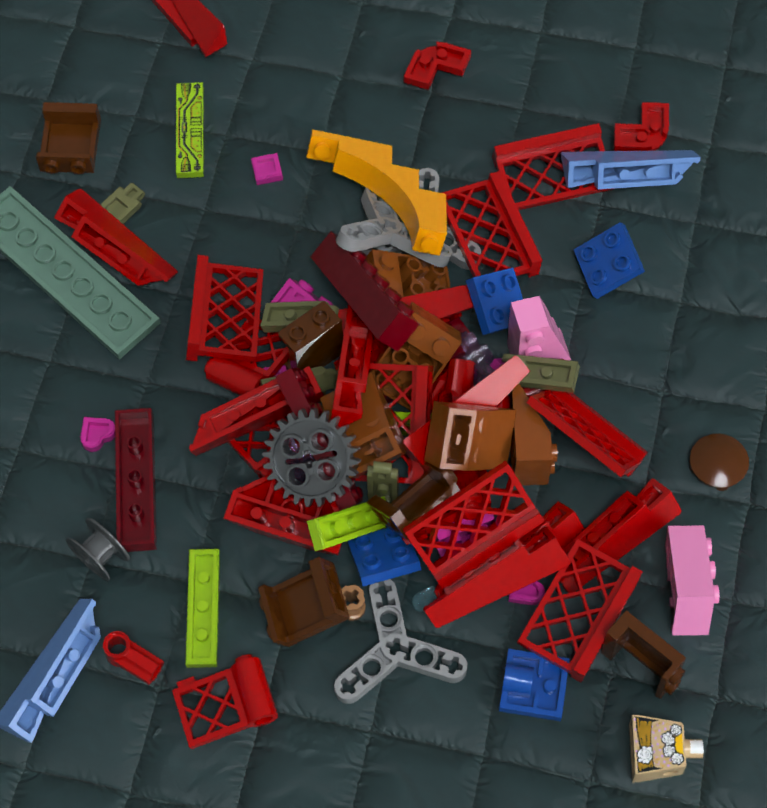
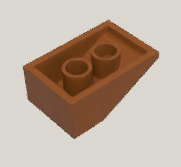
[509,384,558,485]

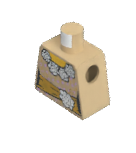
[629,715,703,783]

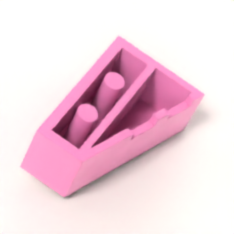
[507,296,571,360]
[665,525,719,636]

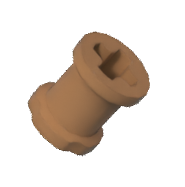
[341,585,366,621]

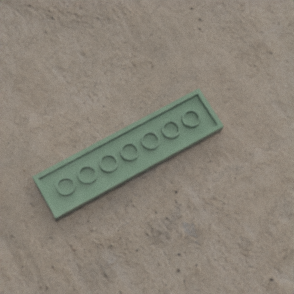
[0,186,161,360]

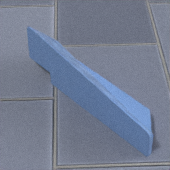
[561,150,700,190]
[0,599,101,743]

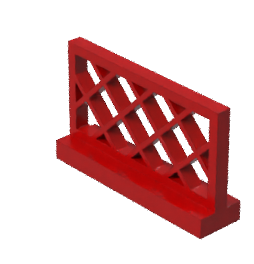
[492,123,615,210]
[441,171,542,278]
[186,255,264,362]
[355,363,433,485]
[526,390,649,477]
[402,460,545,589]
[517,539,643,683]

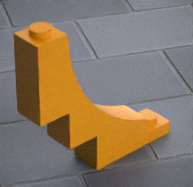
[306,129,447,256]

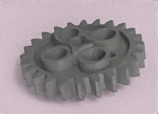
[262,408,361,507]

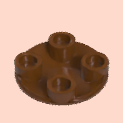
[689,434,749,491]

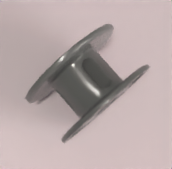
[65,517,130,582]

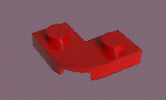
[404,42,471,90]
[614,102,669,151]

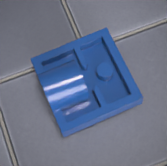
[574,222,645,299]
[466,267,523,335]
[347,528,421,587]
[499,649,570,721]

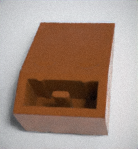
[366,249,451,297]
[369,302,462,411]
[320,372,407,478]
[424,401,517,471]

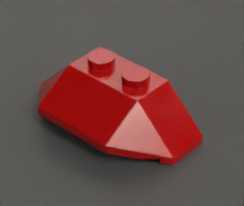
[223,474,342,555]

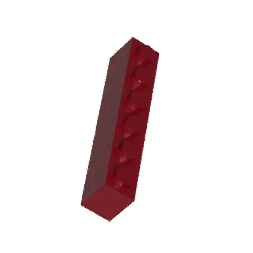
[311,231,420,352]

